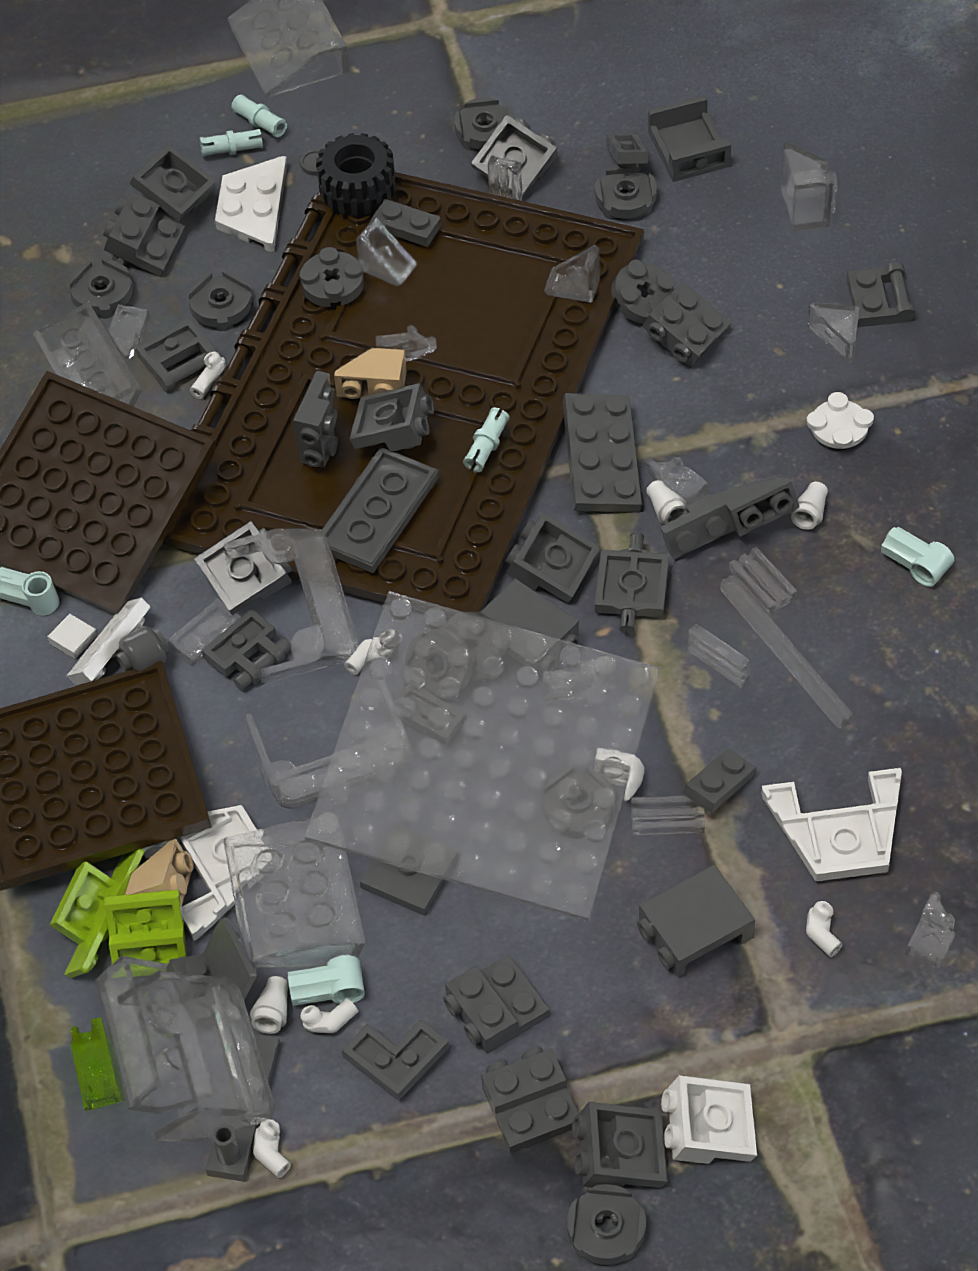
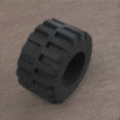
[316,133,396,216]

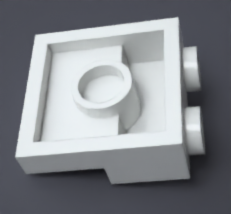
[661,1075,757,1164]

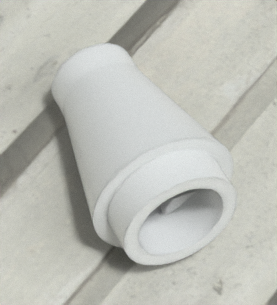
[646,480,688,524]
[791,482,828,530]
[250,976,289,1034]

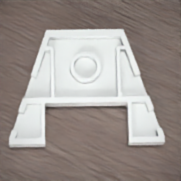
[761,768,902,882]
[142,805,276,941]

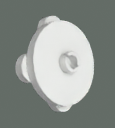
[807,392,874,449]

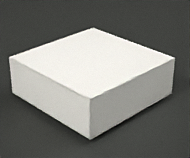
[47,614,97,659]

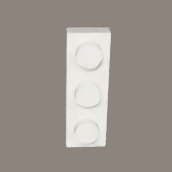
[67,597,150,685]

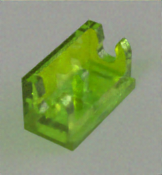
[70,1017,122,1111]

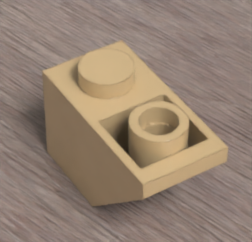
[334,348,407,399]
[125,839,193,907]

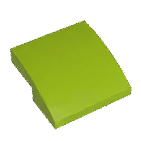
[104,889,187,975]

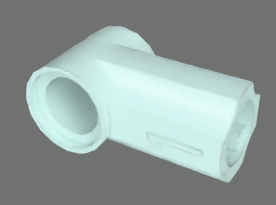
[881,527,955,587]
[0,567,60,616]
[288,955,365,1006]

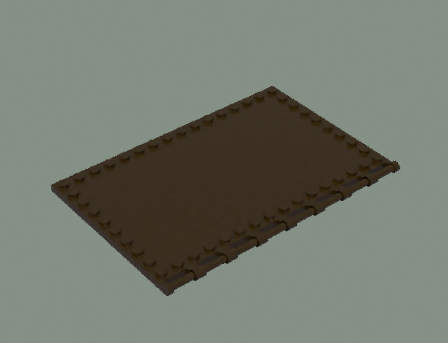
[162,172,644,620]

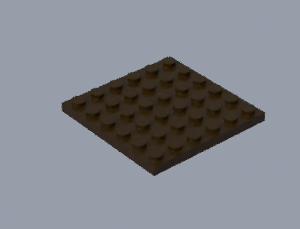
[0,371,217,615]
[0,661,212,891]

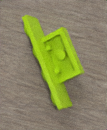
[49,849,145,979]

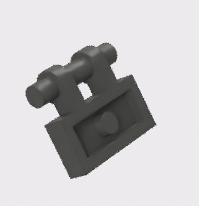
[201,609,293,690]

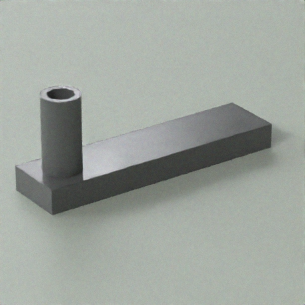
[206,1032,280,1182]

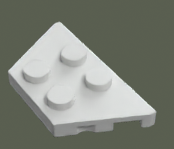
[215,156,287,252]

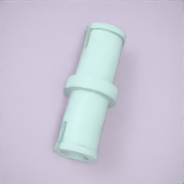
[231,94,287,137]
[199,129,263,157]
[463,408,510,472]

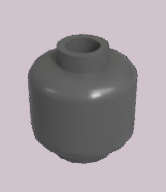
[116,626,170,671]

